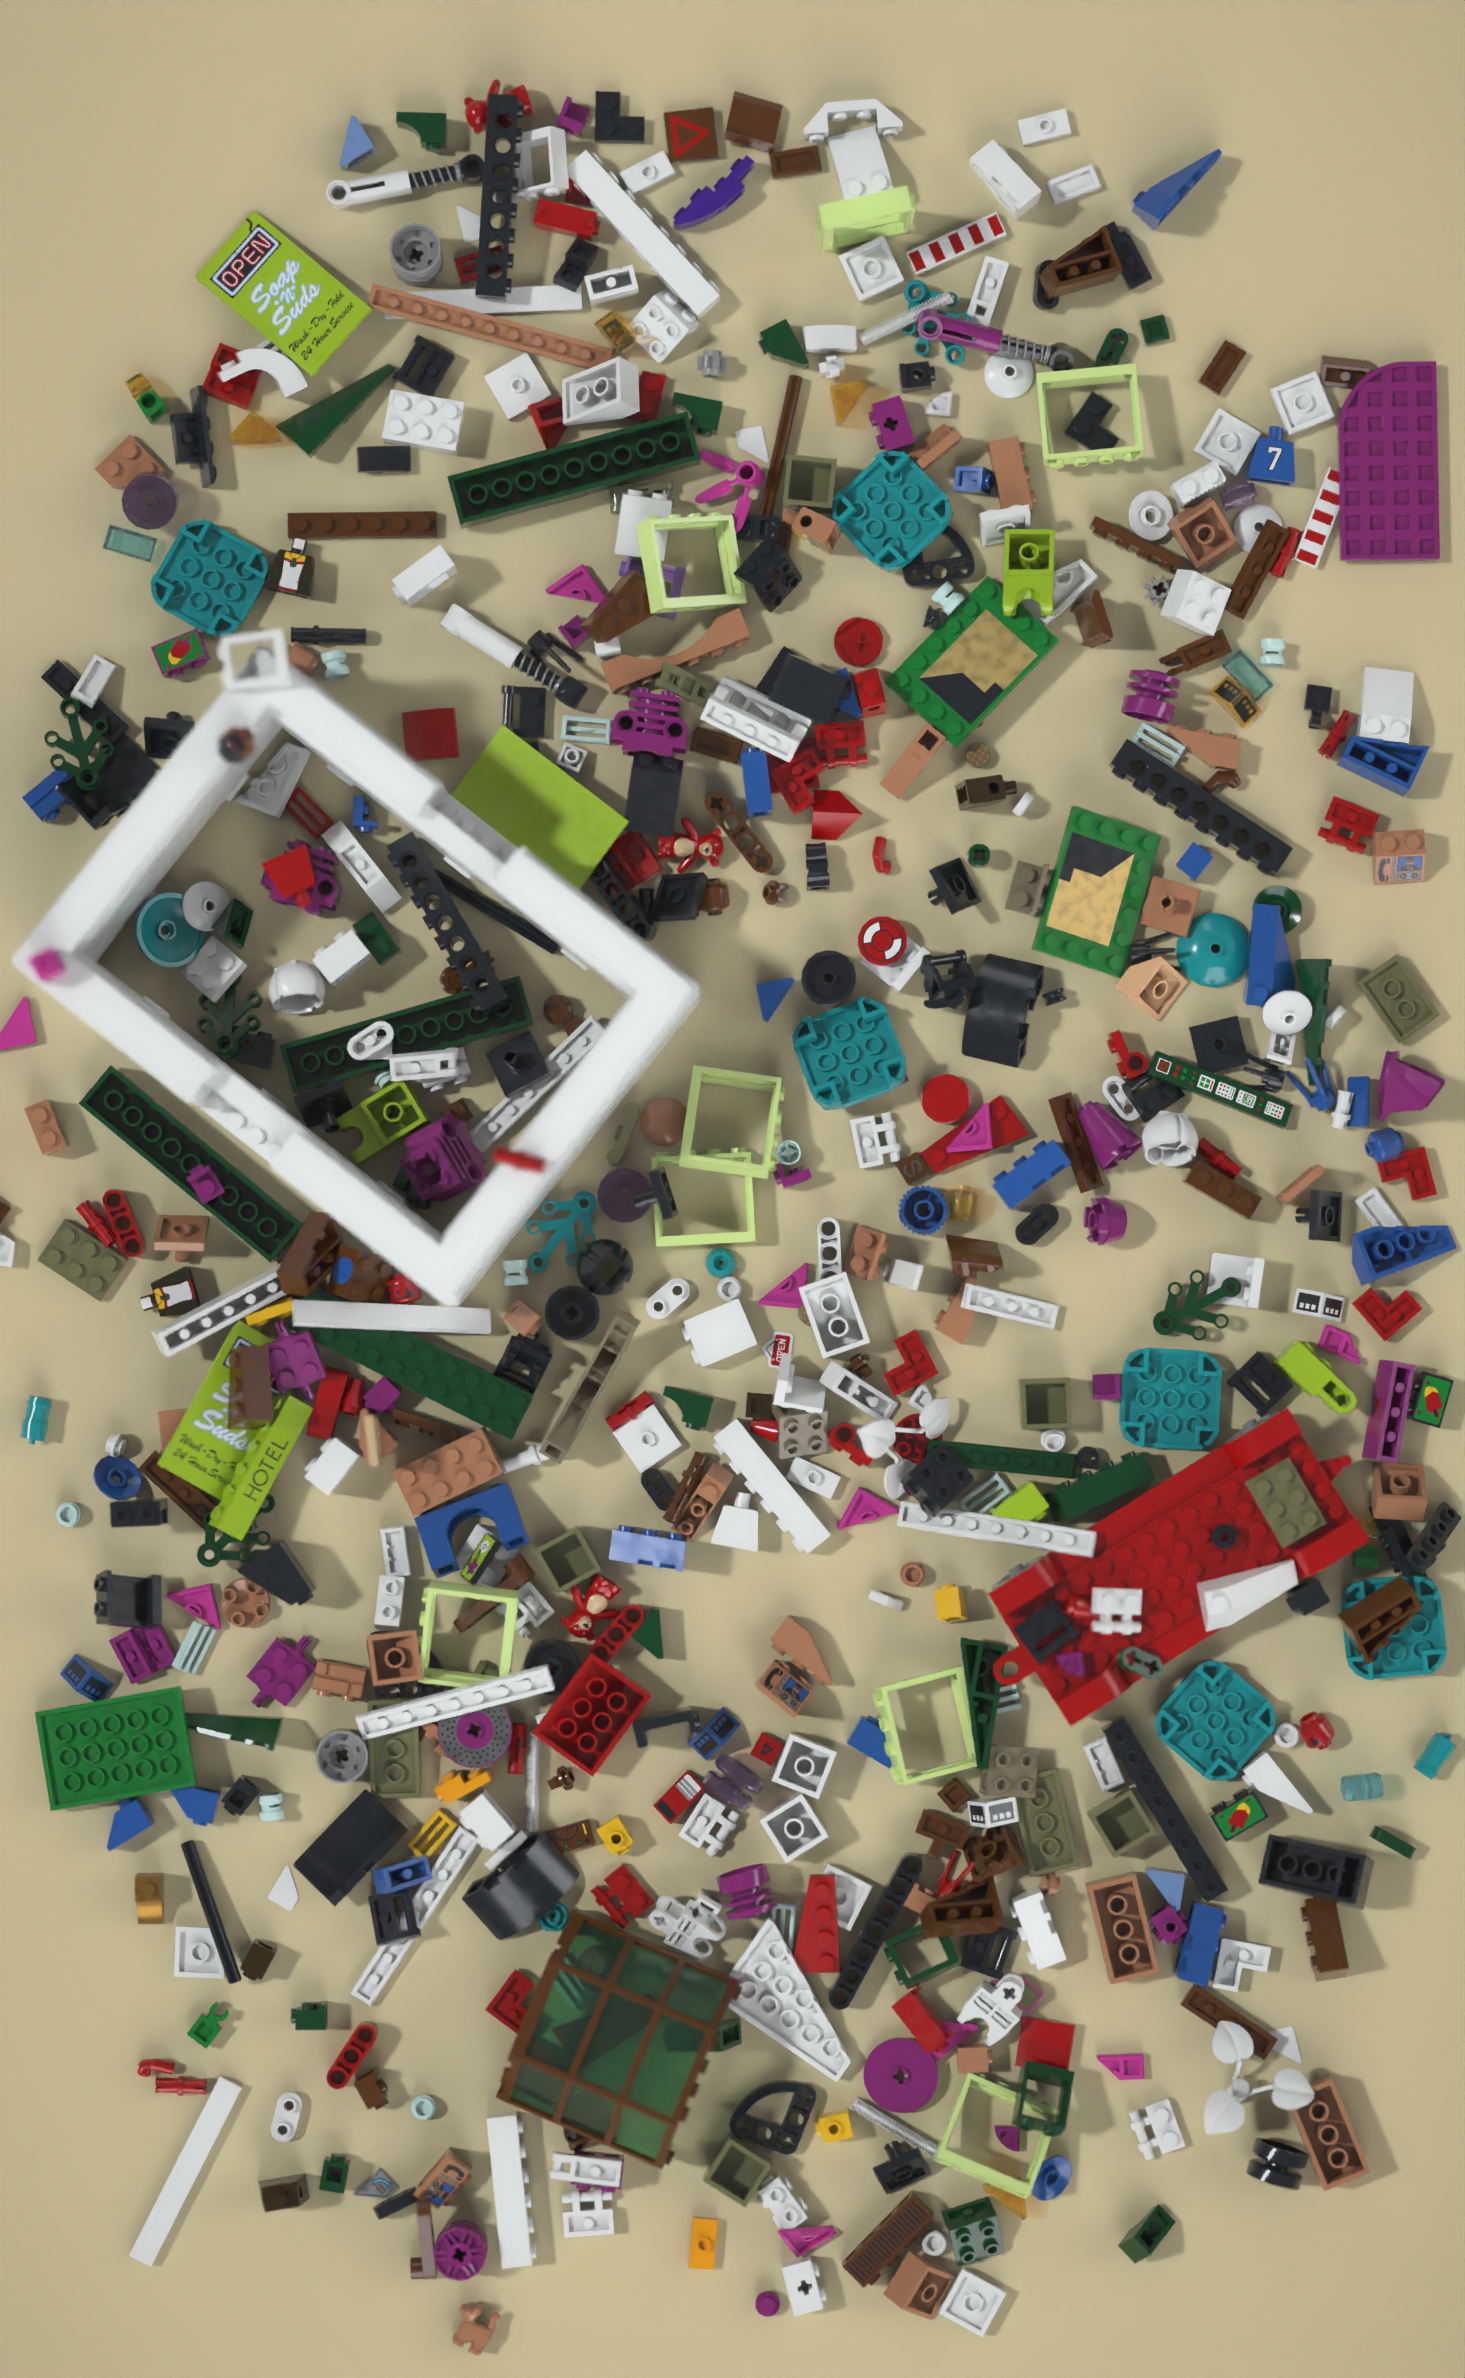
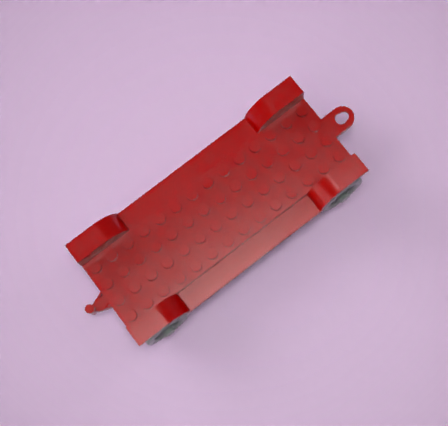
[988,1407,1370,1727]

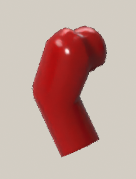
[872,836,891,874]
[137,2058,175,2077]

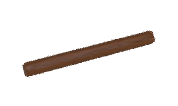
[759,375,802,516]

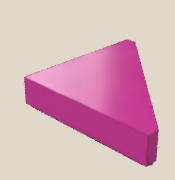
[545,564,605,603]
[0,997,37,1050]
[946,1103,993,1153]
[759,1263,809,1308]
[837,1487,899,1529]
[166,1583,222,1629]
[931,2020,978,2062]
[778,2225,836,2258]

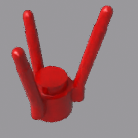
[936,1850,977,1897]

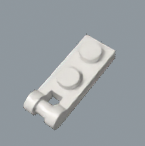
[965,255,1009,326]
[389,1047,461,1082]
[549,2151,622,2187]

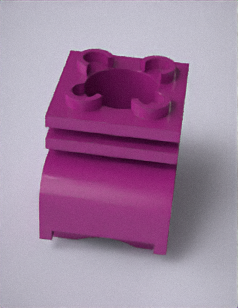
[611,687,688,758]
[260,839,341,917]
[398,1113,489,1202]

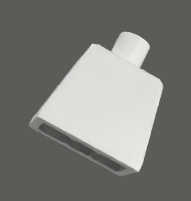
[710,1491,758,1552]

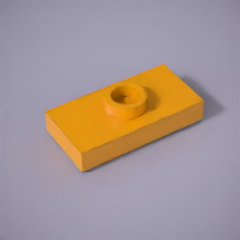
[689,2216,718,2270]

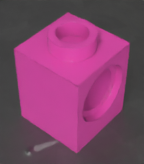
[28,947,67,984]

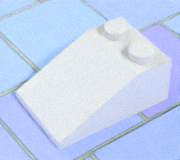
[827,126,893,200]
[562,356,640,426]
[1356,667,1414,744]
[798,1271,870,1359]

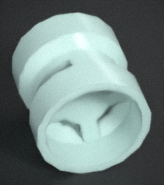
[931,581,965,616]
[1260,638,1286,667]
[321,650,350,680]
[776,1140,801,1165]
[502,1260,529,1286]
[258,1793,285,1821]

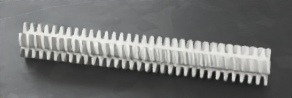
[859,290,954,346]
[525,1731,541,1832]
[850,2097,938,2158]

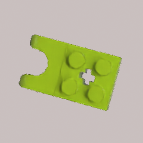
[1003,529,1055,616]
[337,1080,431,1165]
[1273,1340,1357,1413]

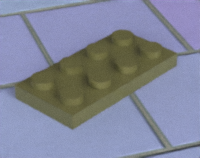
[367,1698,422,1798]
[1016,1767,1080,1877]

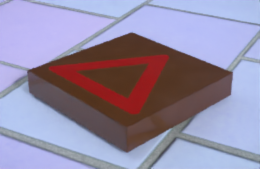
[664,107,718,163]

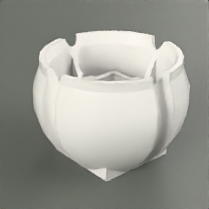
[268,959,326,1014]
[1141,1110,1198,1167]

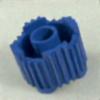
[898,1185,949,1235]

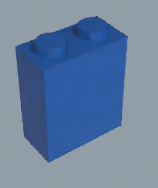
[740,747,773,818]

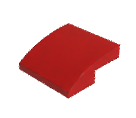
[203,343,263,411]
[402,707,459,762]
[599,831,664,894]
[1015,2015,1076,2070]

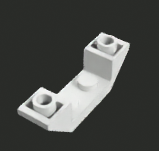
[803,99,903,143]
[321,820,402,913]

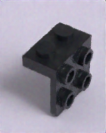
[733,538,802,612]
[900,1444,974,1518]

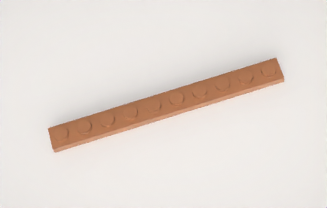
[367,283,613,368]

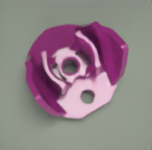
[1377,1050,1445,1122]

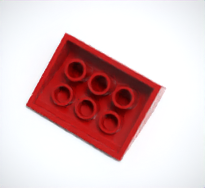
[532,1652,652,1777]

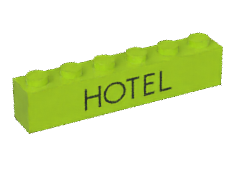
[209,1392,313,1541]

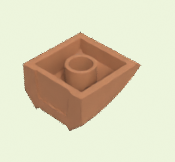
[1167,497,1238,570]

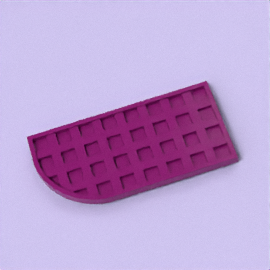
[1337,361,1440,561]

